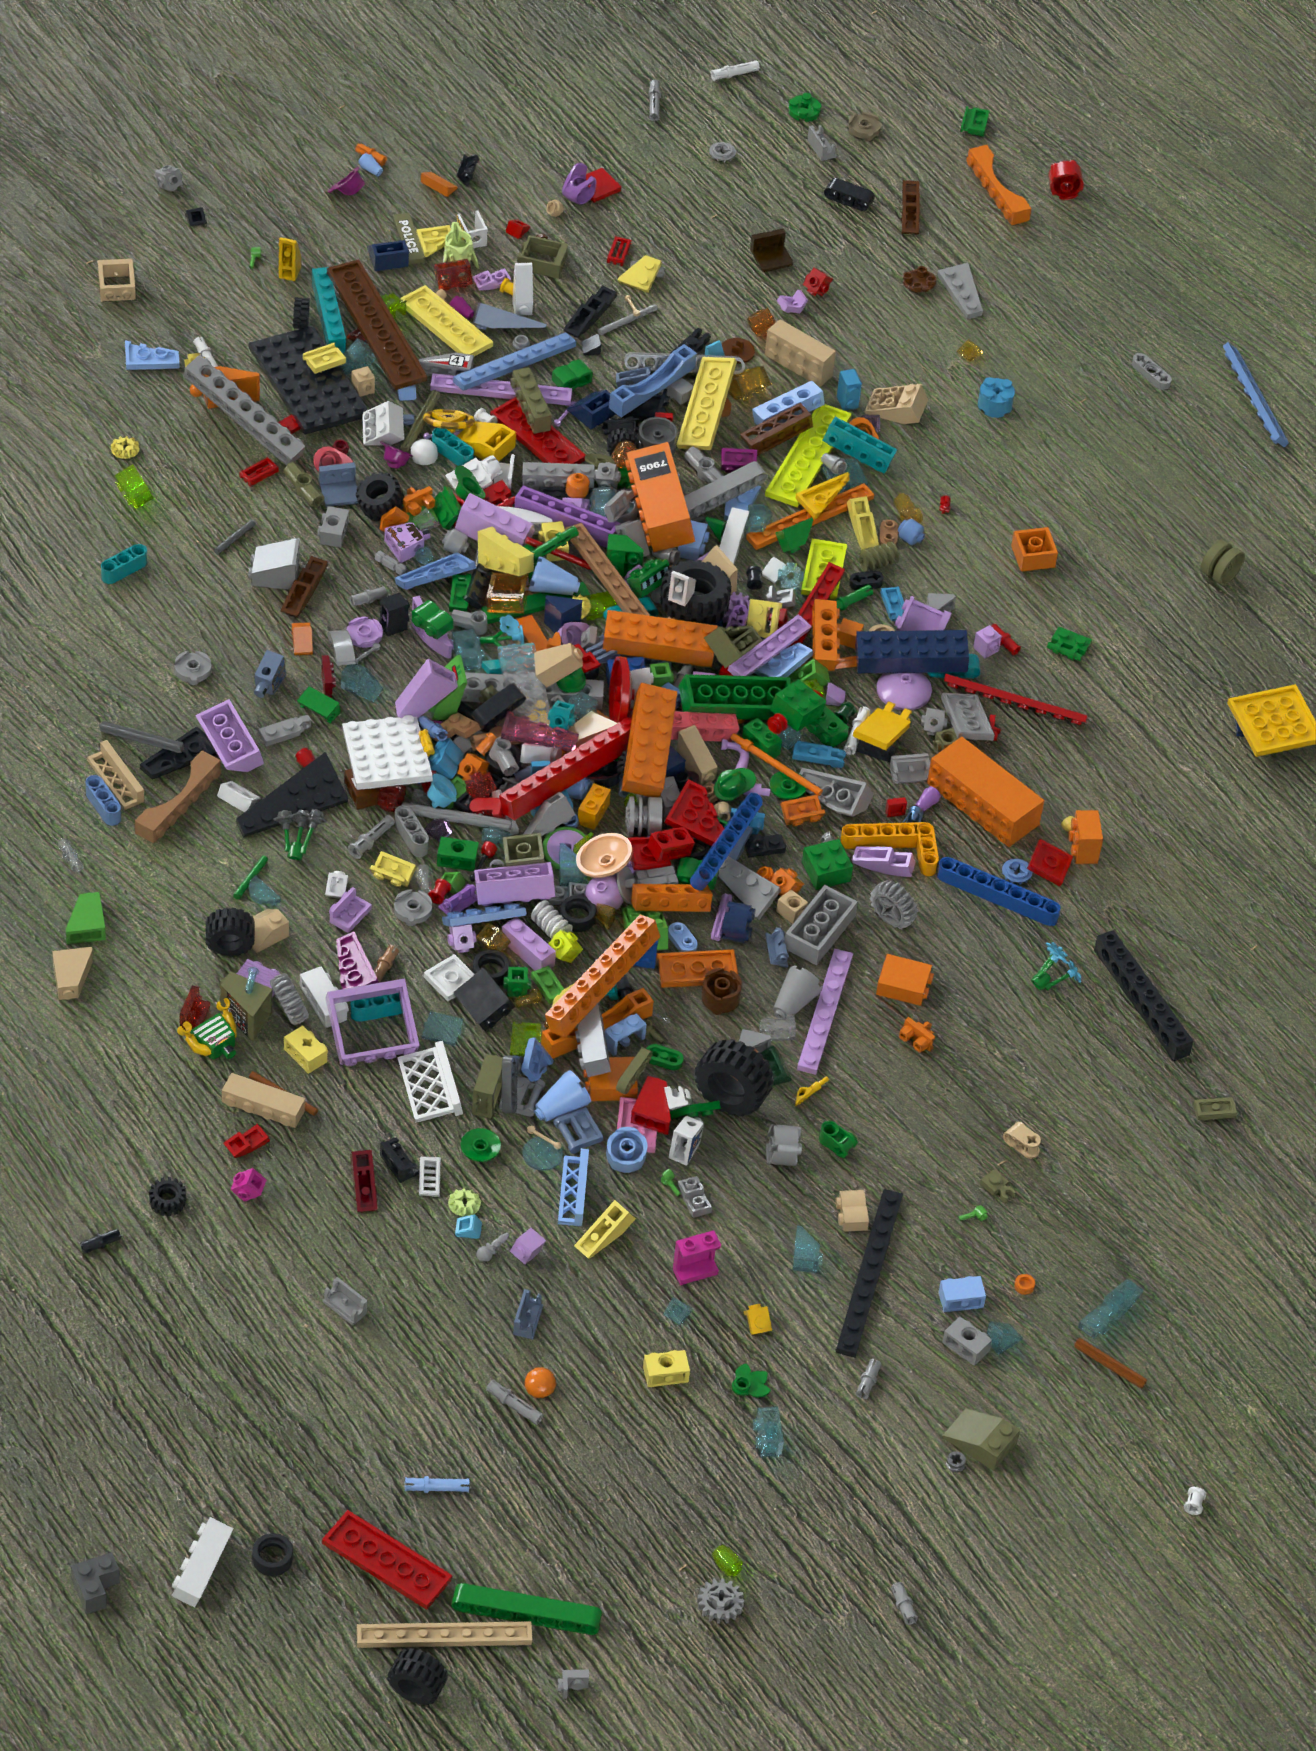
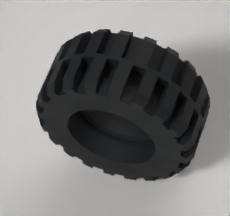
[660,559,732,625]
[694,1039,774,1116]

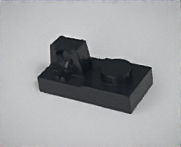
[745,834,786,858]

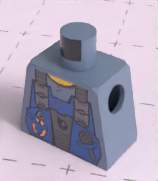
[254,650,286,698]

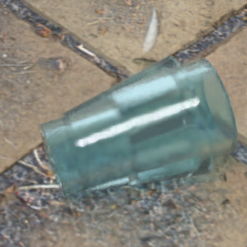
[481,826,510,844]

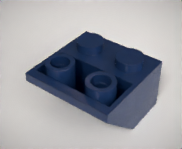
[367,240,409,271]
[567,390,616,430]

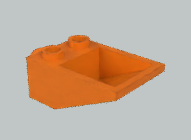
[189,366,260,409]

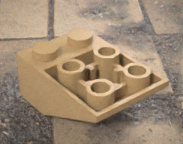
[864,384,928,424]

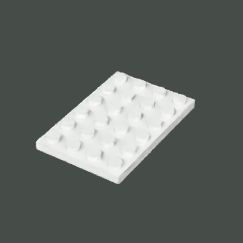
[342,715,433,790]

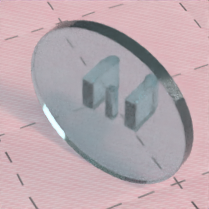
[523,1137,563,1171]

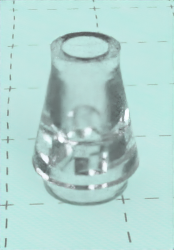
[414,864,433,894]

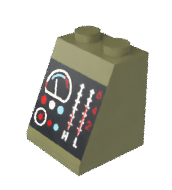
[219,971,272,1041]

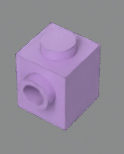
[973,625,1001,658]
[510,1228,546,1264]

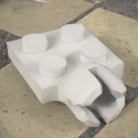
[445,455,503,492]

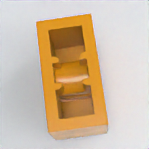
[578,783,611,830]

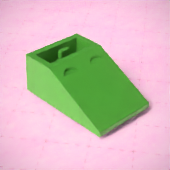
[622,905,668,950]

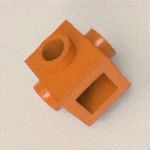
[457,753,489,784]
[770,868,804,896]

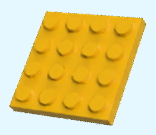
[1227,684,1316,757]

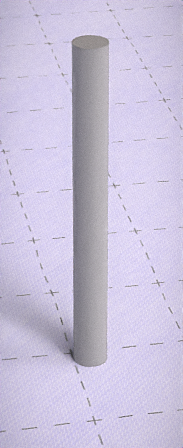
[598,304,658,335]

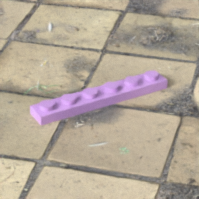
[728,614,811,676]

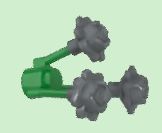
[273,809,327,860]

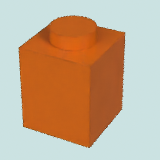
[837,618,864,649]

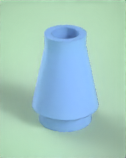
[358,153,383,177]

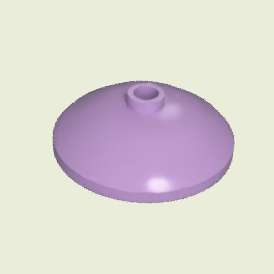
[877,673,932,710]

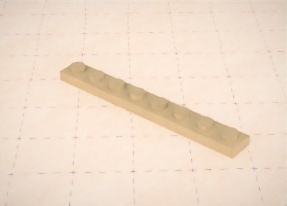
[357,1622,532,1648]

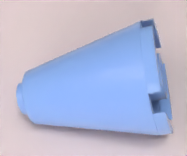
[528,556,580,595]
[534,1070,591,1122]

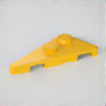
[795,472,850,519]

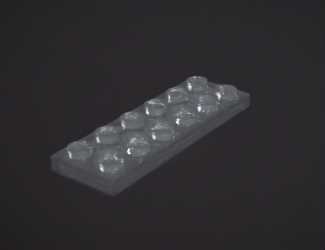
[497,643,555,736]

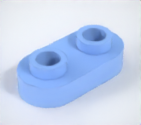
[668,922,697,952]

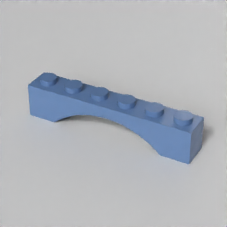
[609,344,697,417]

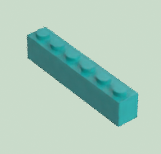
[312,267,346,354]

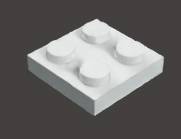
[424,954,475,1002]

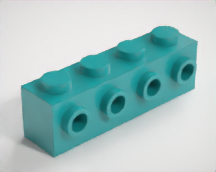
[822,416,898,474]

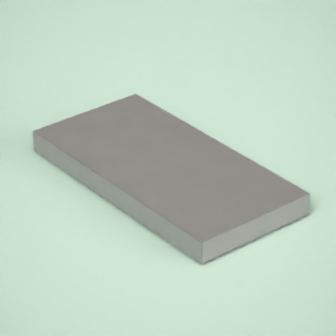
[941,693,995,741]

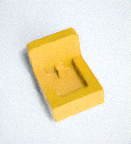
[744,1304,772,1335]

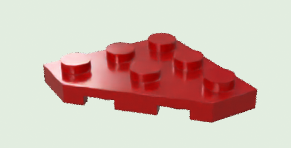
[664,779,724,846]

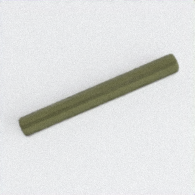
[401,390,440,453]

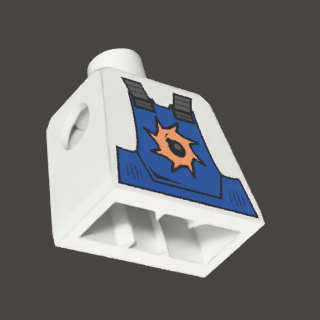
[669,1116,704,1166]

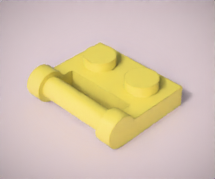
[747,599,783,638]

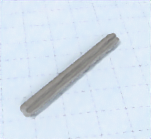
[402,802,512,831]

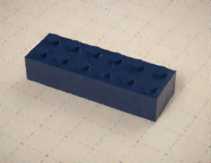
[855,630,969,674]

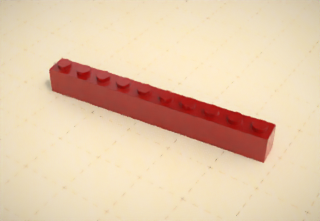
[499,714,633,821]

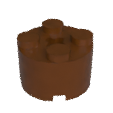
[701,968,742,1015]

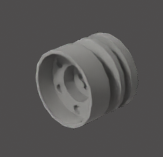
[625,796,662,836]

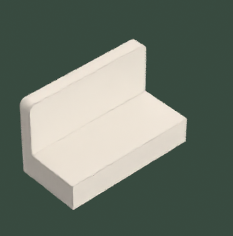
[494,454,515,491]

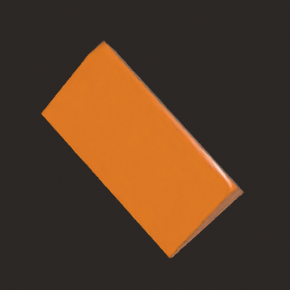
[421,172,458,197]

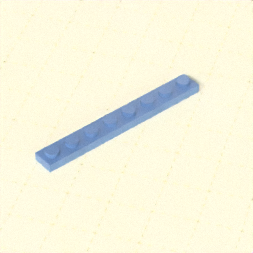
[453,332,576,391]
[1223,342,1289,447]

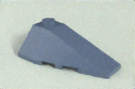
[473,303,547,330]

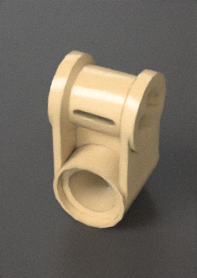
[1003,1122,1041,1159]

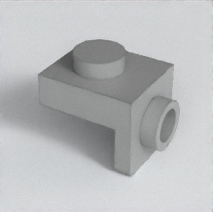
[767,585,796,608]
[581,626,600,649]

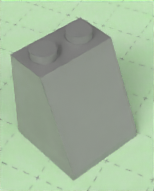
[248,538,300,590]

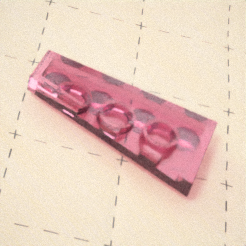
[501,711,579,751]

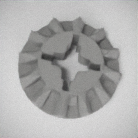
[709,142,736,163]

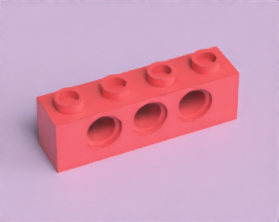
[671,711,739,742]

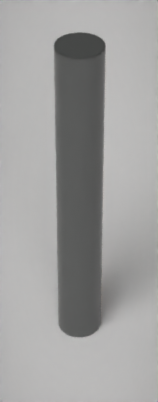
[214,520,256,555]

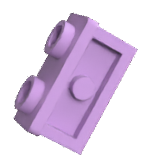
[329,887,372,933]

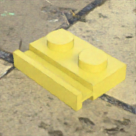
[303,343,346,374]

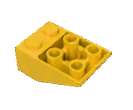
[457,421,516,462]

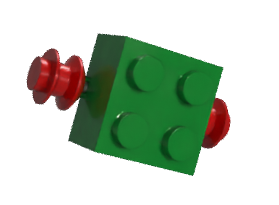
[767,679,826,734]

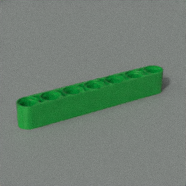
[451,1583,602,1635]

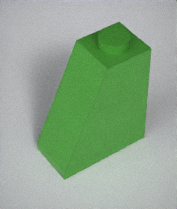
[66,892,106,944]

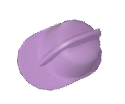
[558,622,590,646]

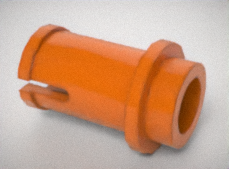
[475,732,497,756]

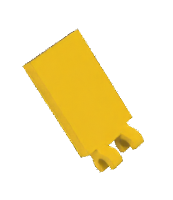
[853,701,912,750]

